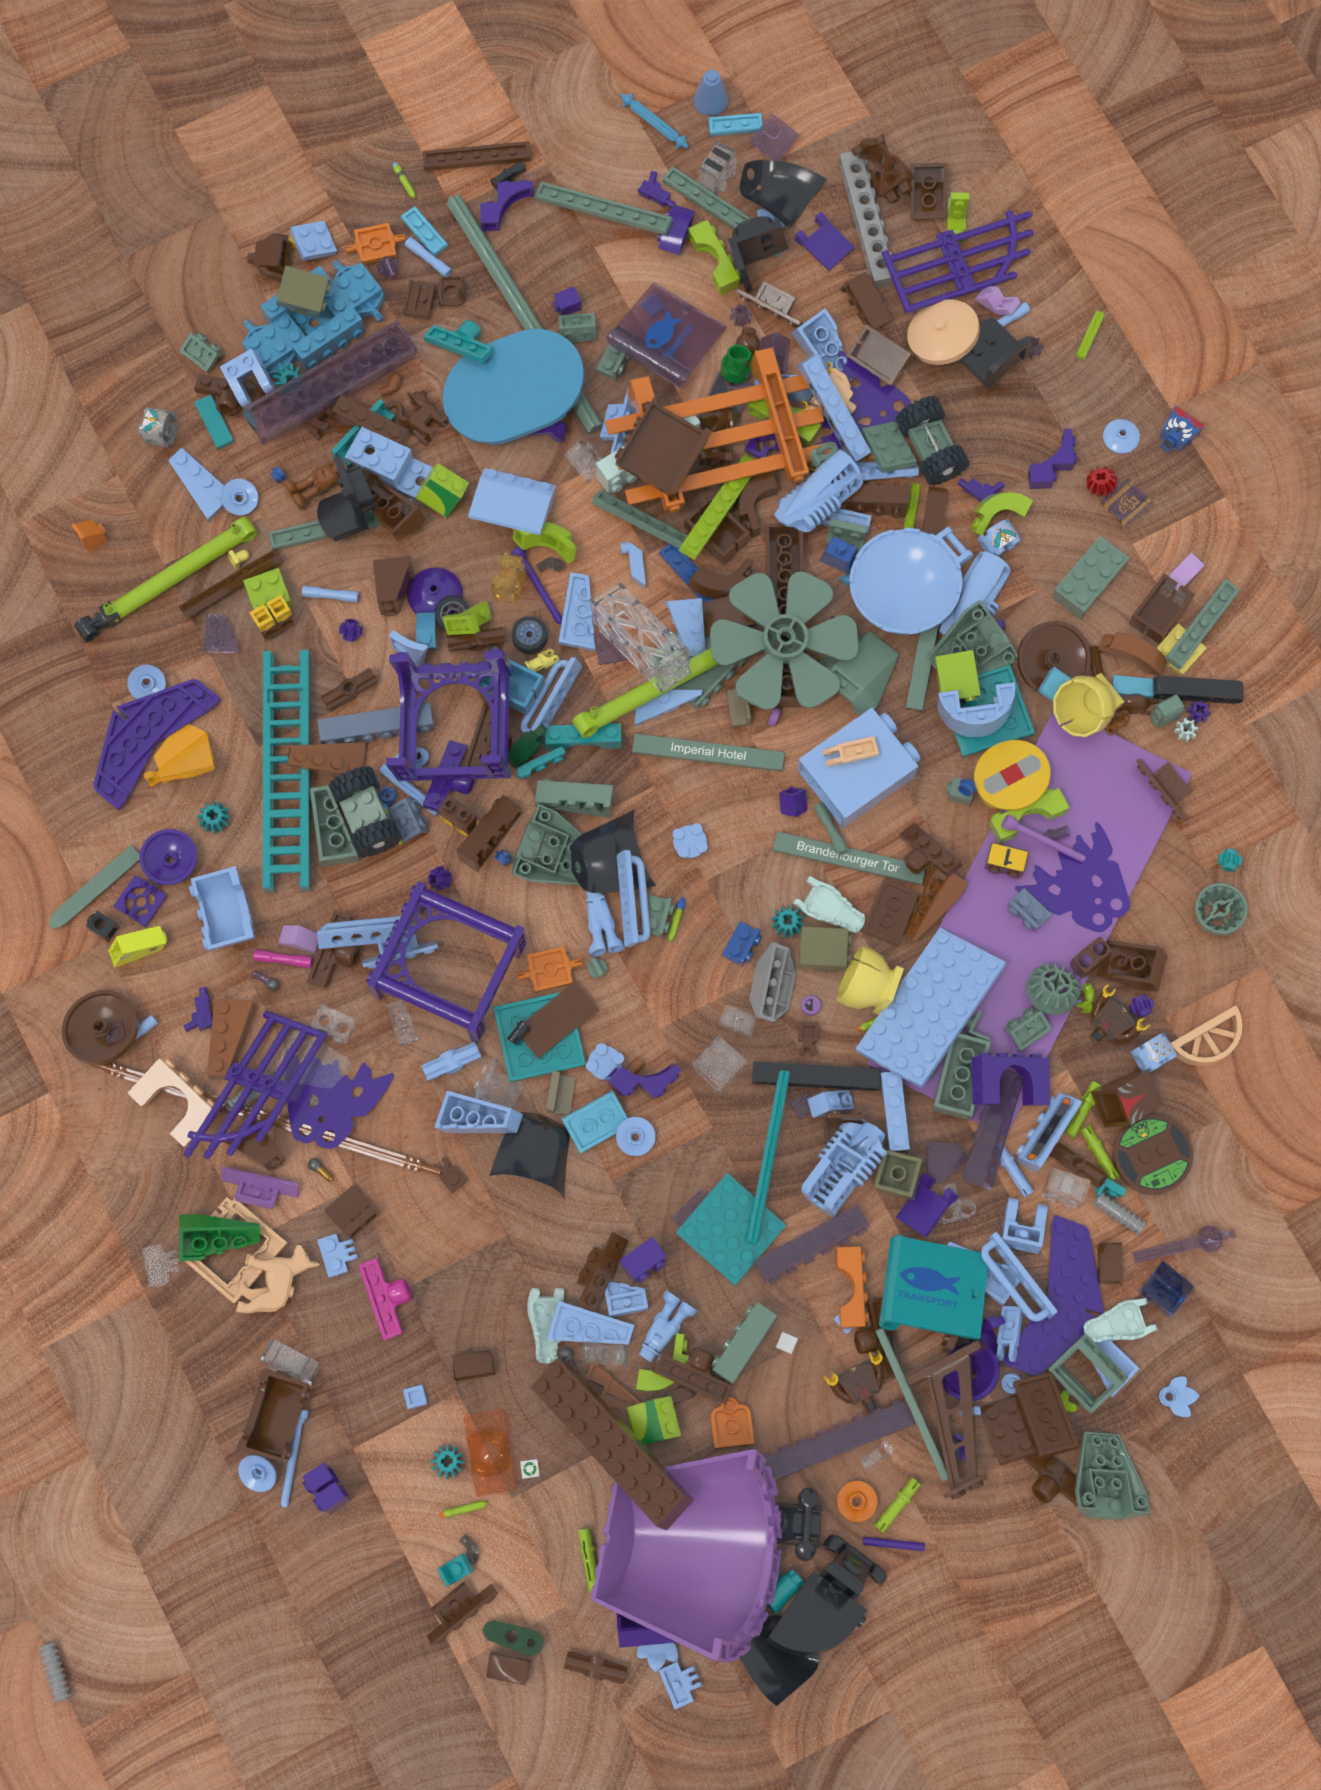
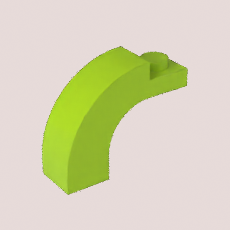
[971,492,1033,536]
[513,522,576,563]
[636,1333,689,1392]

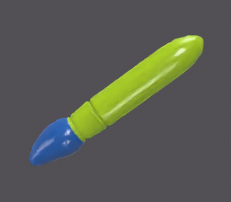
[668,897,686,942]

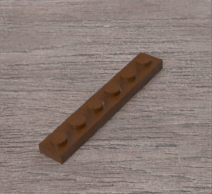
[423,141,531,170]
[178,549,283,618]

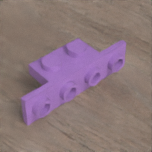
[221,1166,299,1209]

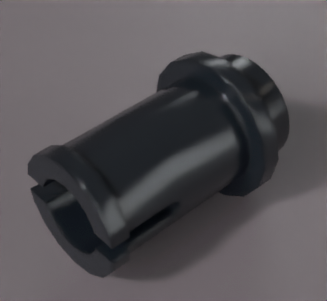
[507,1020,530,1046]

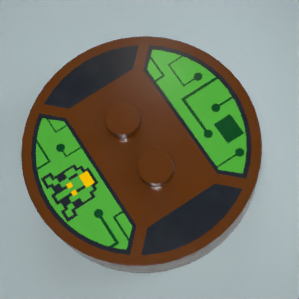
[1112,1115,1193,1195]

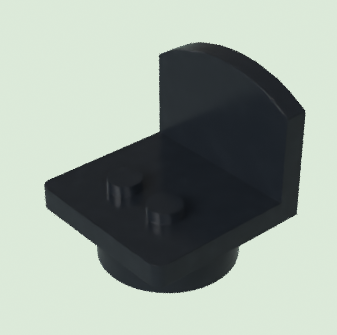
[727,216,788,293]
[959,317,1033,390]
[317,456,377,542]

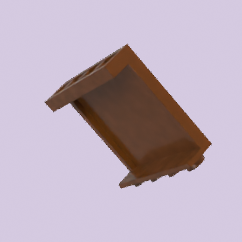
[615,397,712,499]

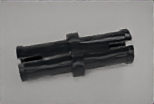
[490,161,526,190]

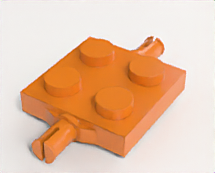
[345,223,406,265]
[517,946,583,993]

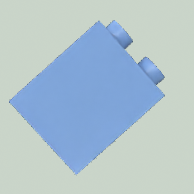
[797,708,920,829]

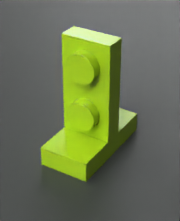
[947,193,969,231]
[442,601,492,635]

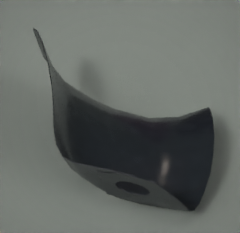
[739,160,827,229]
[571,809,656,893]
[489,1112,569,1199]
[740,1615,820,1706]

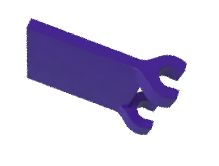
[794,212,854,271]
[896,1173,959,1238]

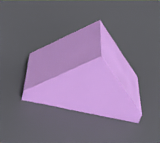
[278,925,318,954]

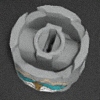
[138,407,178,448]

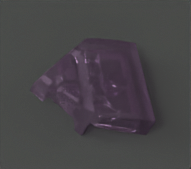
[924,1141,969,1185]

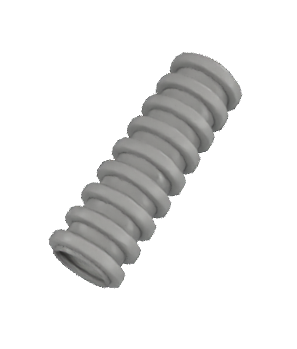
[1093,1192,1147,1236]
[38,1643,71,1703]

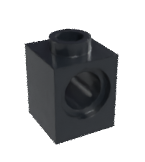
[86,911,119,943]

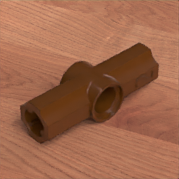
[446,627,505,652]
[321,668,378,711]
[1050,1142,1108,1189]
[564,1651,628,1684]

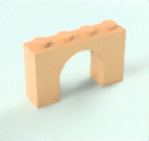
[128,1058,220,1147]

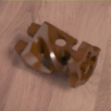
[851,134,914,203]
[698,407,738,467]

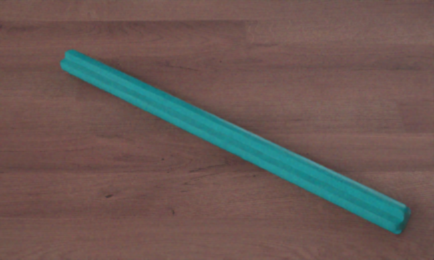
[747,1070,790,1244]

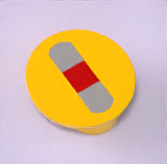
[974,740,1050,811]

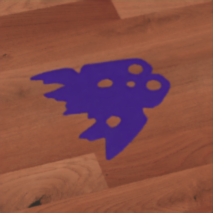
[813,350,911,449]
[1015,822,1130,932]
[284,1049,394,1149]

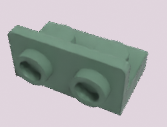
[558,313,597,343]
[179,332,225,372]
[596,339,633,380]
[826,518,867,551]
[640,895,675,938]
[1003,1007,1052,1051]

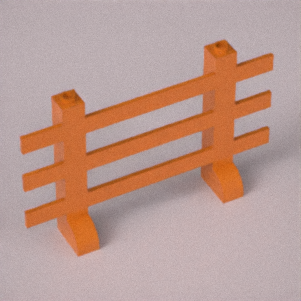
[605,347,832,513]

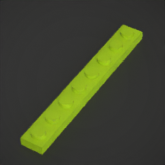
[679,454,754,560]

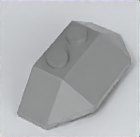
[749,942,796,1022]

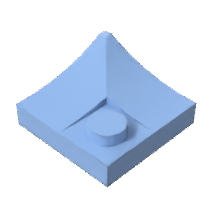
[389,630,428,666]

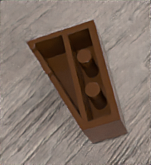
[839,271,893,330]

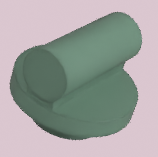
[588,957,607,978]

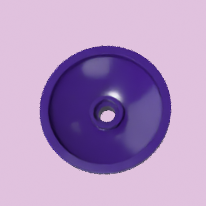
[407,567,463,621]
[139,829,198,885]
[943,1342,1000,1401]

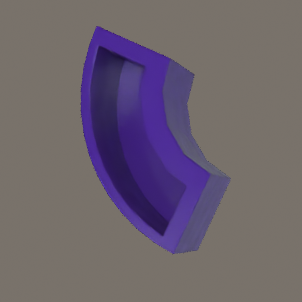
[657,205,695,255]

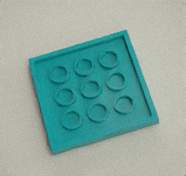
[938,664,1035,758]
[493,992,586,1083]
[675,1173,786,1286]

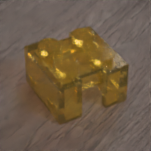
[491,552,526,604]

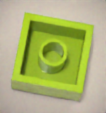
[243,568,294,614]

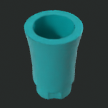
[767,1569,804,1615]

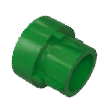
[720,344,752,383]

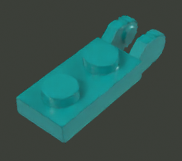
[517,746,566,780]

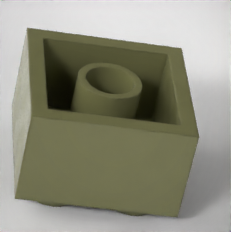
[874,1149,925,1201]

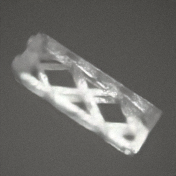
[590,582,691,692]

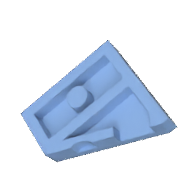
[605,1281,649,1318]

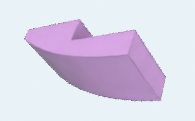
[1169,552,1205,591]

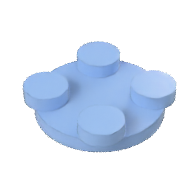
[673,823,708,858]
[586,1043,624,1080]

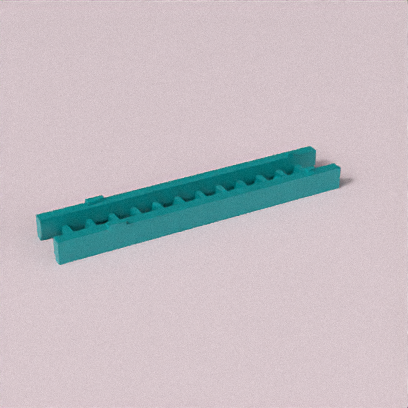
[262,650,311,893]

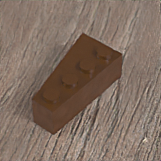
[840,481,911,519]
[456,795,522,872]

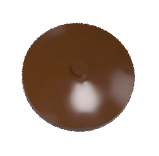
[1017,621,1091,695]
[62,990,139,1065]

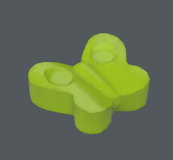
[1060,1390,1077,1413]

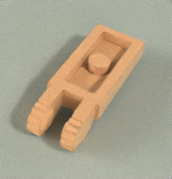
[823,736,879,767]

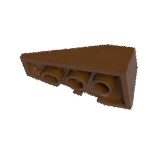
[366,473,426,535]

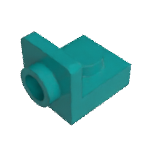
[1094,1178,1127,1199]
[437,1553,474,1587]

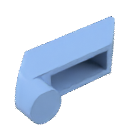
[620,542,646,588]

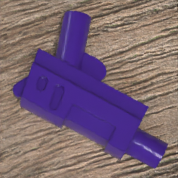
[637,171,675,209]
[958,478,1004,503]
[183,987,213,1032]

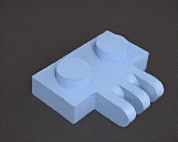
[318,1234,358,1278]
[659,1662,702,1709]

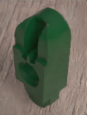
[508,724,548,768]
[483,1620,544,1656]

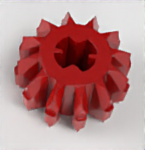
[1086,466,1117,498]

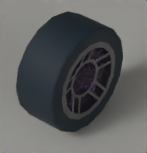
[435,595,469,630]

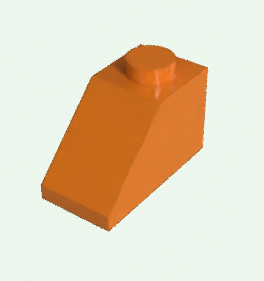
[71,520,107,553]

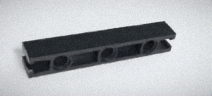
[752,1061,880,1092]

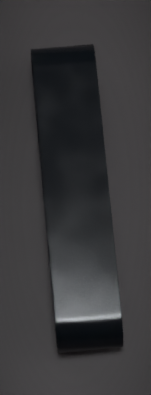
[1153,676,1243,704]

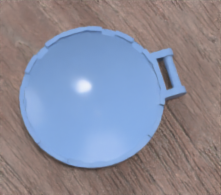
[849,527,973,635]

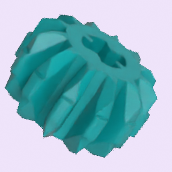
[273,363,305,395]
[197,801,230,834]
[771,906,804,938]
[430,1444,465,1479]

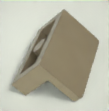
[727,689,751,728]
[546,1071,576,1115]

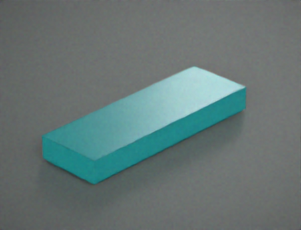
[194,395,234,450]

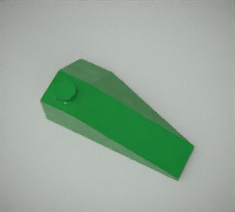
[179,1214,260,1261]

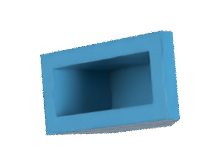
[416,612,437,650]

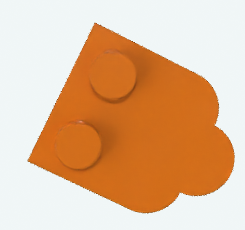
[711,1397,755,1449]

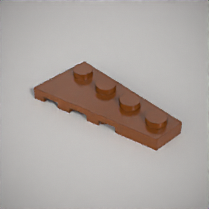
[287,742,366,776]

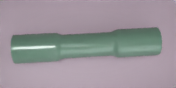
[814,802,849,856]

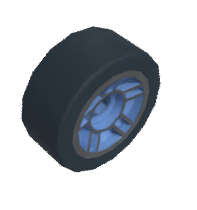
[512,616,548,654]

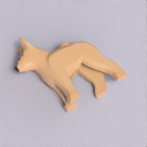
[236,1244,320,1313]

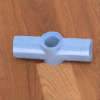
[421,1042,482,1081]

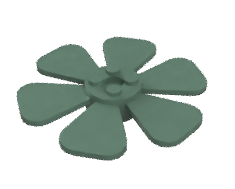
[710,572,858,710]

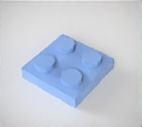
[290,221,337,261]

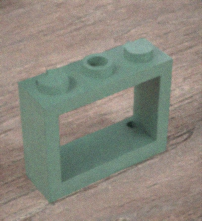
[1048,1333,1128,1413]

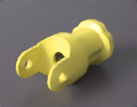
[524,649,559,672]

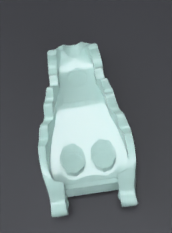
[793,876,865,933]
[527,1288,564,1363]
[1083,1297,1158,1343]

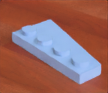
[168,448,224,522]
[846,462,919,480]
[558,572,595,651]
[947,1242,1020,1306]
[546,1301,634,1345]

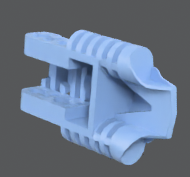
[774,450,863,532]
[939,551,1011,635]
[801,1122,887,1217]

